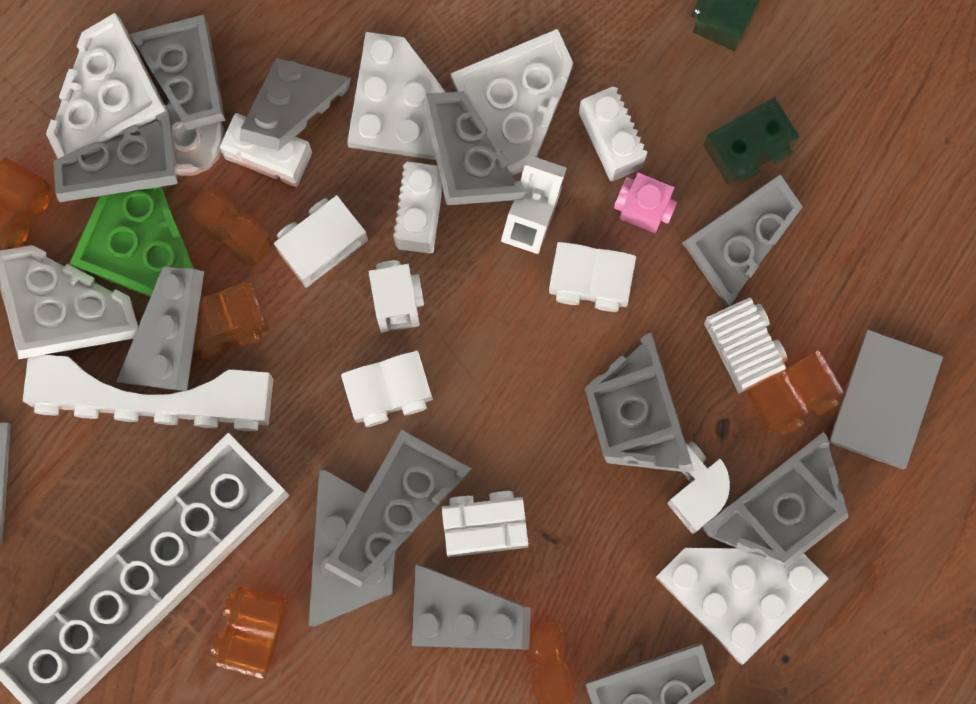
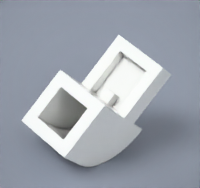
[501,155,567,254]
[667,441,730,534]

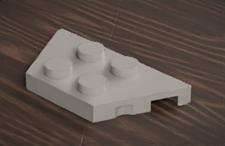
[585,333,694,472]
[703,432,848,568]
[308,470,396,627]

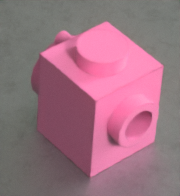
[614,173,677,234]

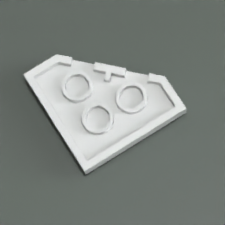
[46,13,167,158]
[451,29,573,175]
[347,32,445,160]
[0,245,138,359]
[656,548,829,665]

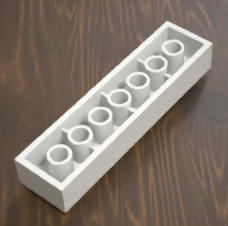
[0,433,290,704]

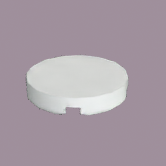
[150,102,225,176]

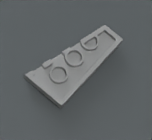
[324,430,472,587]

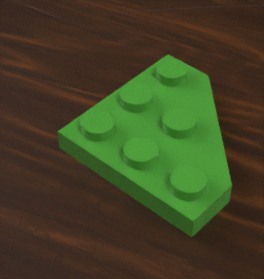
[70,187,195,298]

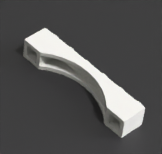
[23,355,273,431]

